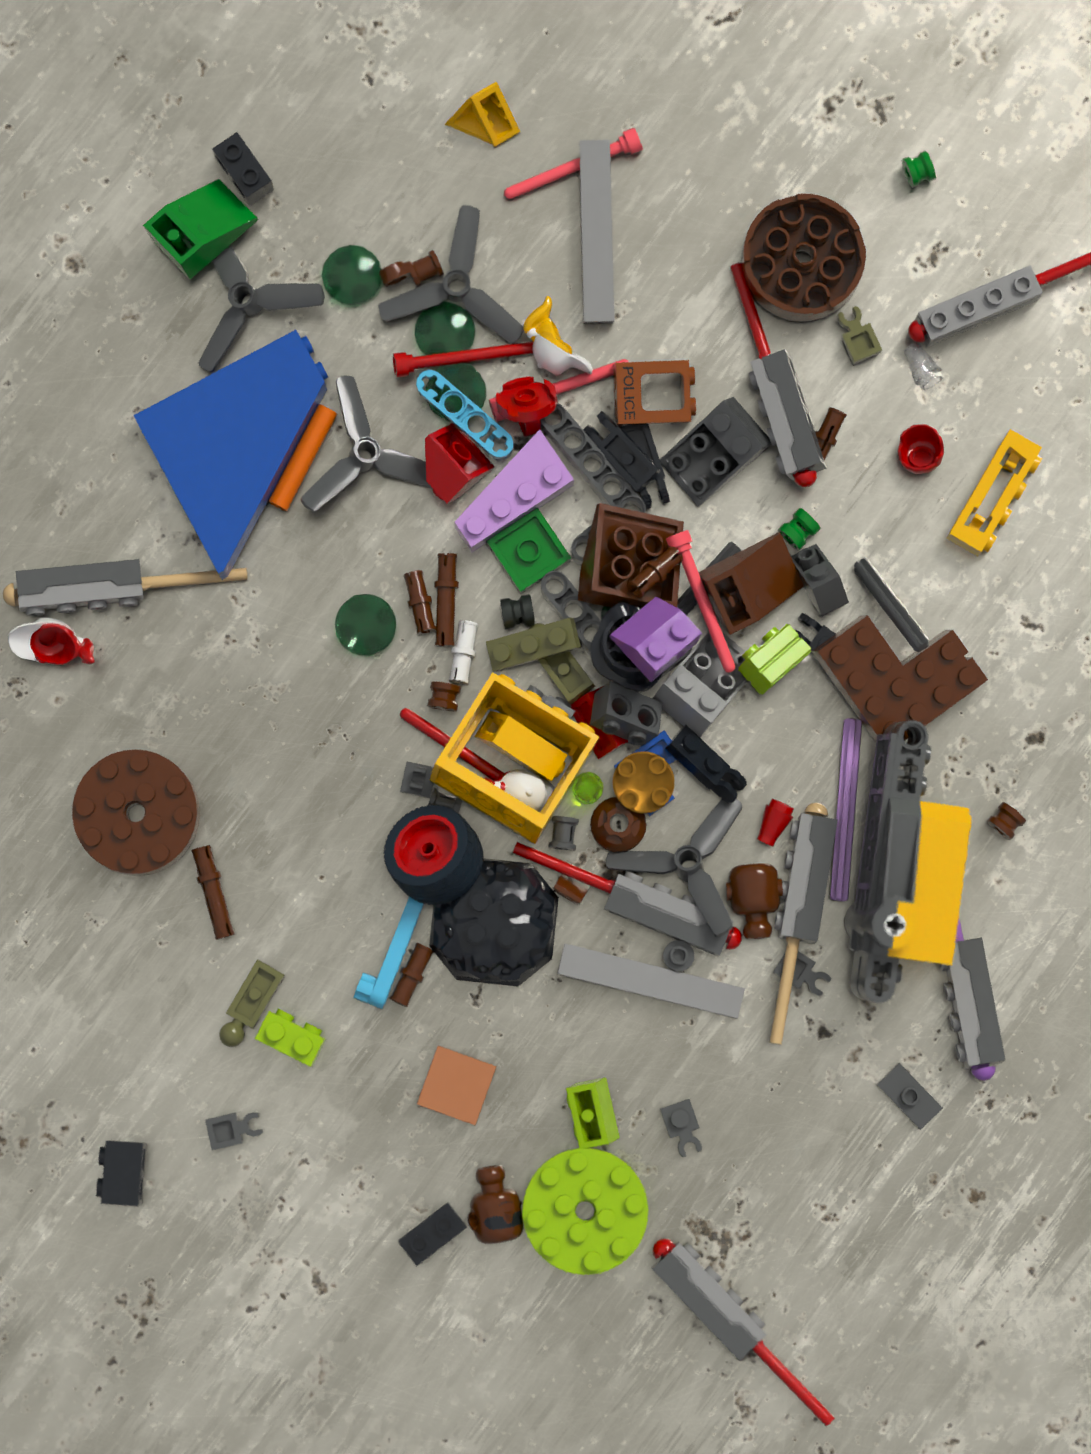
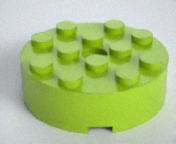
[522,1148,648,1275]

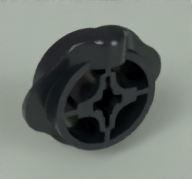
[590,602,663,692]

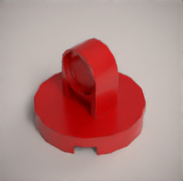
[495,377,558,437]

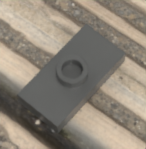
[876,1063,943,1130]

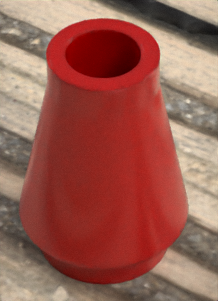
[757,798,794,846]

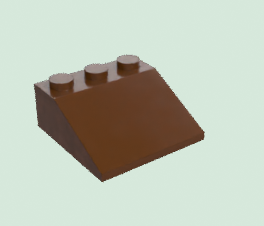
[578,503,684,609]

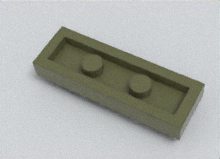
[486,618,581,672]

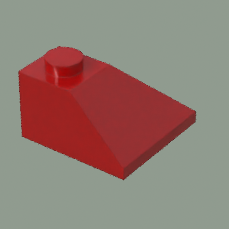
[425,423,495,504]

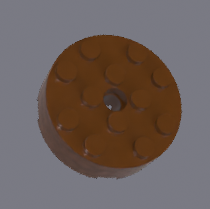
[741,194,866,322]
[72,750,200,876]

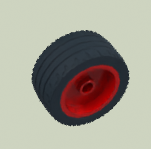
[384,805,484,905]

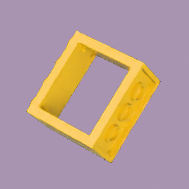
[429,672,599,844]

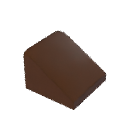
[553,874,590,905]

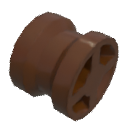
[427,681,461,712]
[987,802,1026,840]

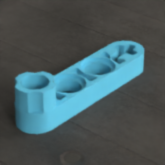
[416,370,514,460]
[353,896,424,1009]

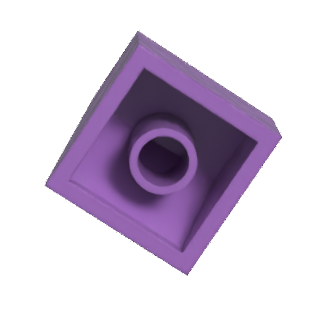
[609,597,702,682]

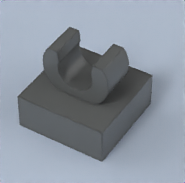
[400,761,434,799]

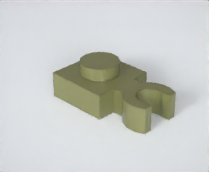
[837,306,882,365]

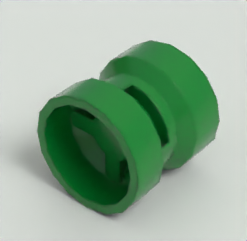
[778,508,821,551]

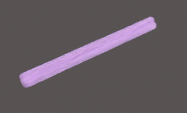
[830,718,862,902]

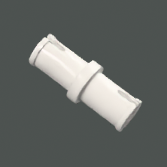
[449,620,478,685]

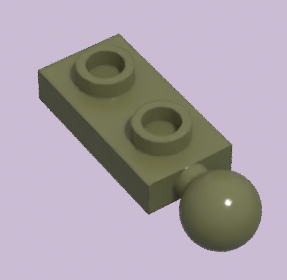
[529,623,595,704]
[219,959,285,1047]

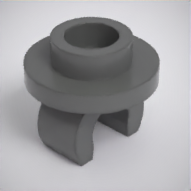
[663,940,694,971]

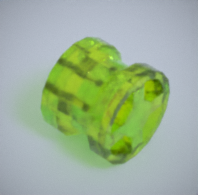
[572,772,603,805]

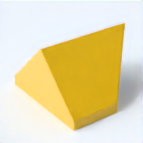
[445,82,520,147]

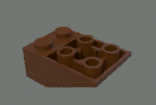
[699,532,804,635]

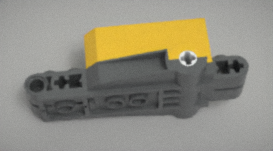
[844,720,972,1003]

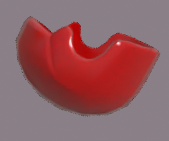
[898,424,944,474]

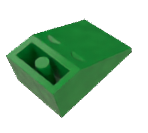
[143,179,258,279]

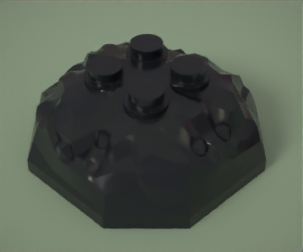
[429,858,559,987]

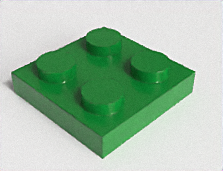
[486,507,572,593]

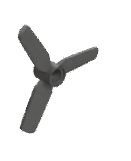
[378,205,524,344]
[198,244,325,372]
[301,376,432,512]
[606,798,742,937]

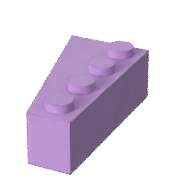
[454,429,574,552]

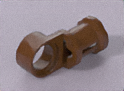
[378,250,444,287]

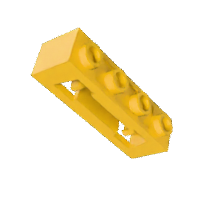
[946,429,1042,557]

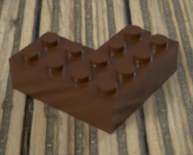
[811,615,988,742]

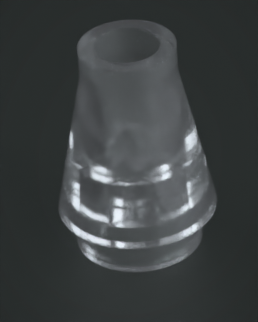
[904,342,943,390]

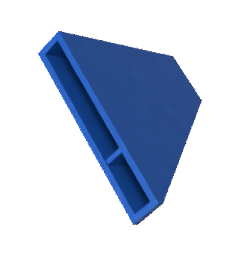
[133,330,329,580]

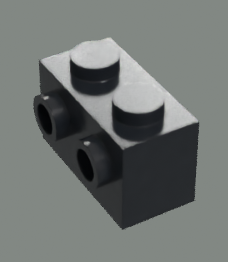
[96,1140,146,1206]

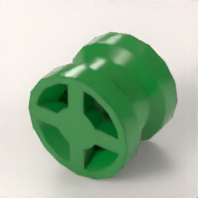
[902,151,936,188]

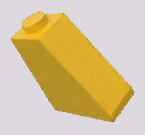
[474,711,568,781]

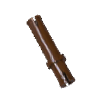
[434,553,459,647]
[191,845,235,940]

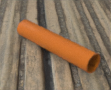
[268,404,337,511]

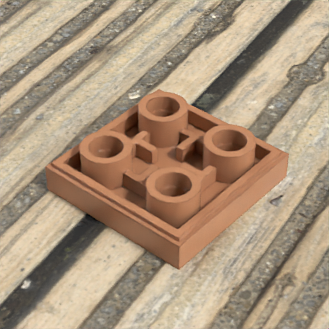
[417,1046,497,1125]

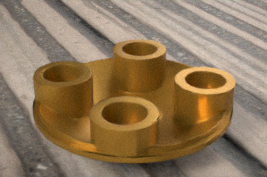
[613,751,675,813]

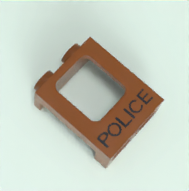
[613,360,696,425]

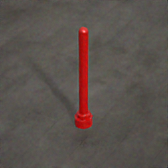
[392,341,533,378]
[400,708,504,781]

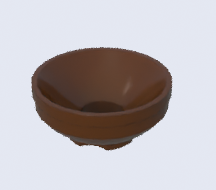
[590,797,647,852]

